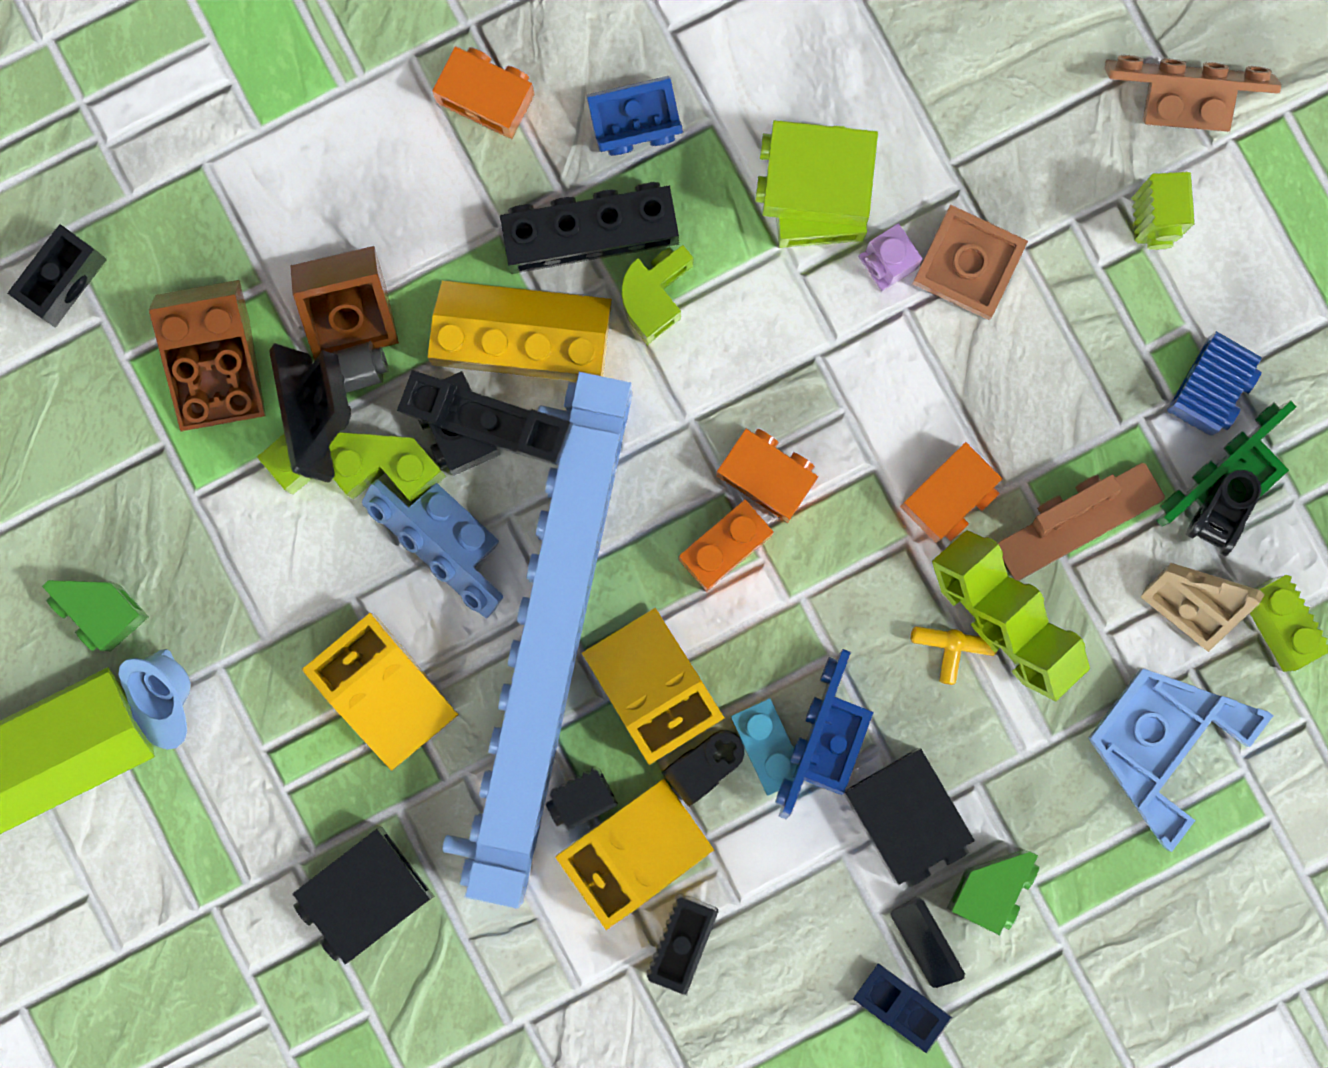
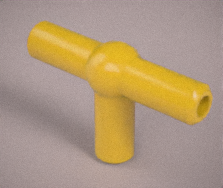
[910,626,997,685]

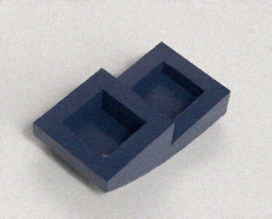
[853,963,953,1054]

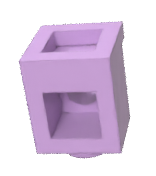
[858,223,922,292]

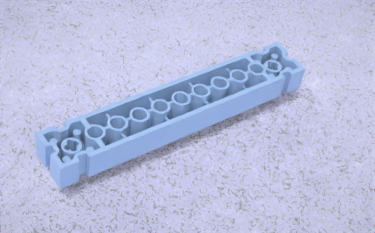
[442,372,633,909]

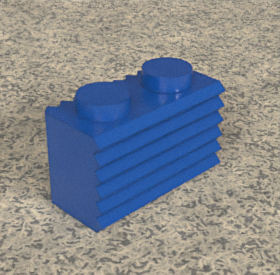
[1167,331,1262,436]

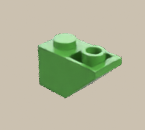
[42,580,149,652]
[947,849,1039,936]

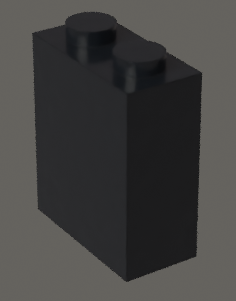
[844,748,975,887]
[292,827,434,965]

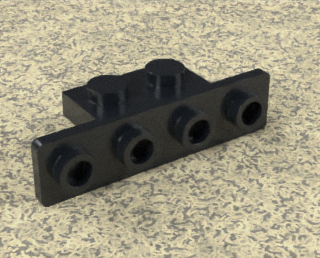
[269,343,351,483]

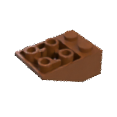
[149,280,265,432]

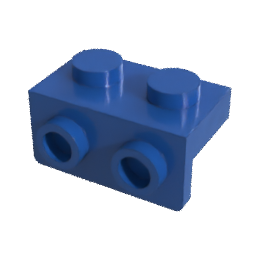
[586,76,683,156]

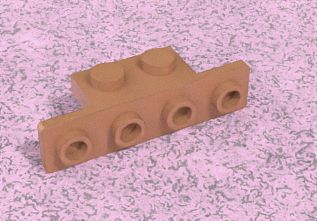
[1105,55,1282,132]
[997,463,1165,581]

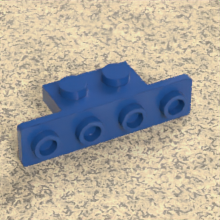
[775,649,874,820]

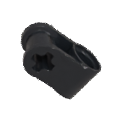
[1186,470,1262,557]
[661,730,745,807]

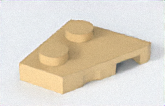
[1141,563,1264,652]

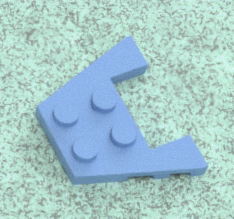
[1088,669,1273,852]

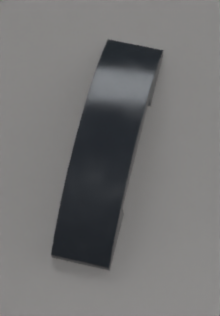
[397,370,573,465]

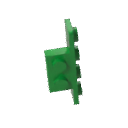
[1156,400,1297,526]

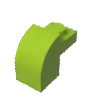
[622,245,694,345]

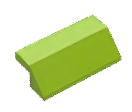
[0,667,155,834]

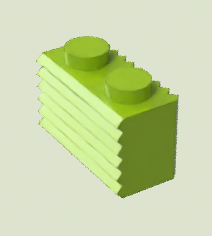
[1131,172,1195,250]
[1250,575,1328,672]

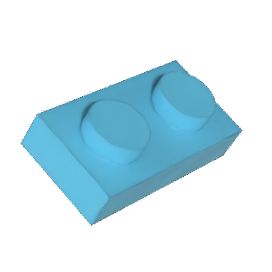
[730,698,797,796]

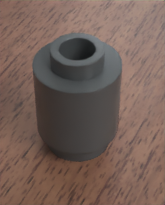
[332,341,389,393]

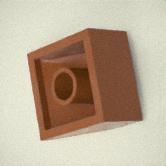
[290,246,399,360]

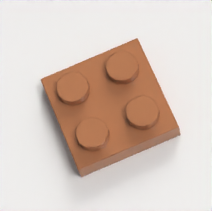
[912,204,1028,321]

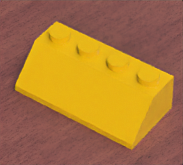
[427,281,612,381]

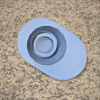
[118,649,191,750]

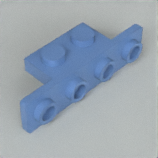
[362,480,503,618]

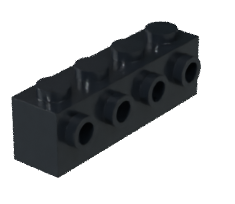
[500,182,679,274]

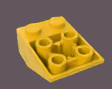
[582,607,725,765]
[302,613,459,771]
[555,779,714,930]

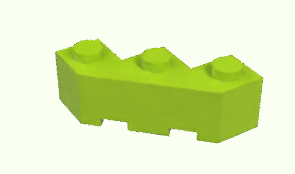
[257,432,446,503]
[932,530,1090,702]

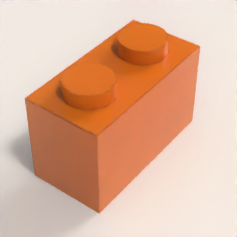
[432,46,535,139]
[716,428,819,524]
[900,442,1003,543]
[678,499,774,592]

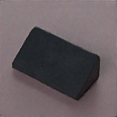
[891,897,966,988]

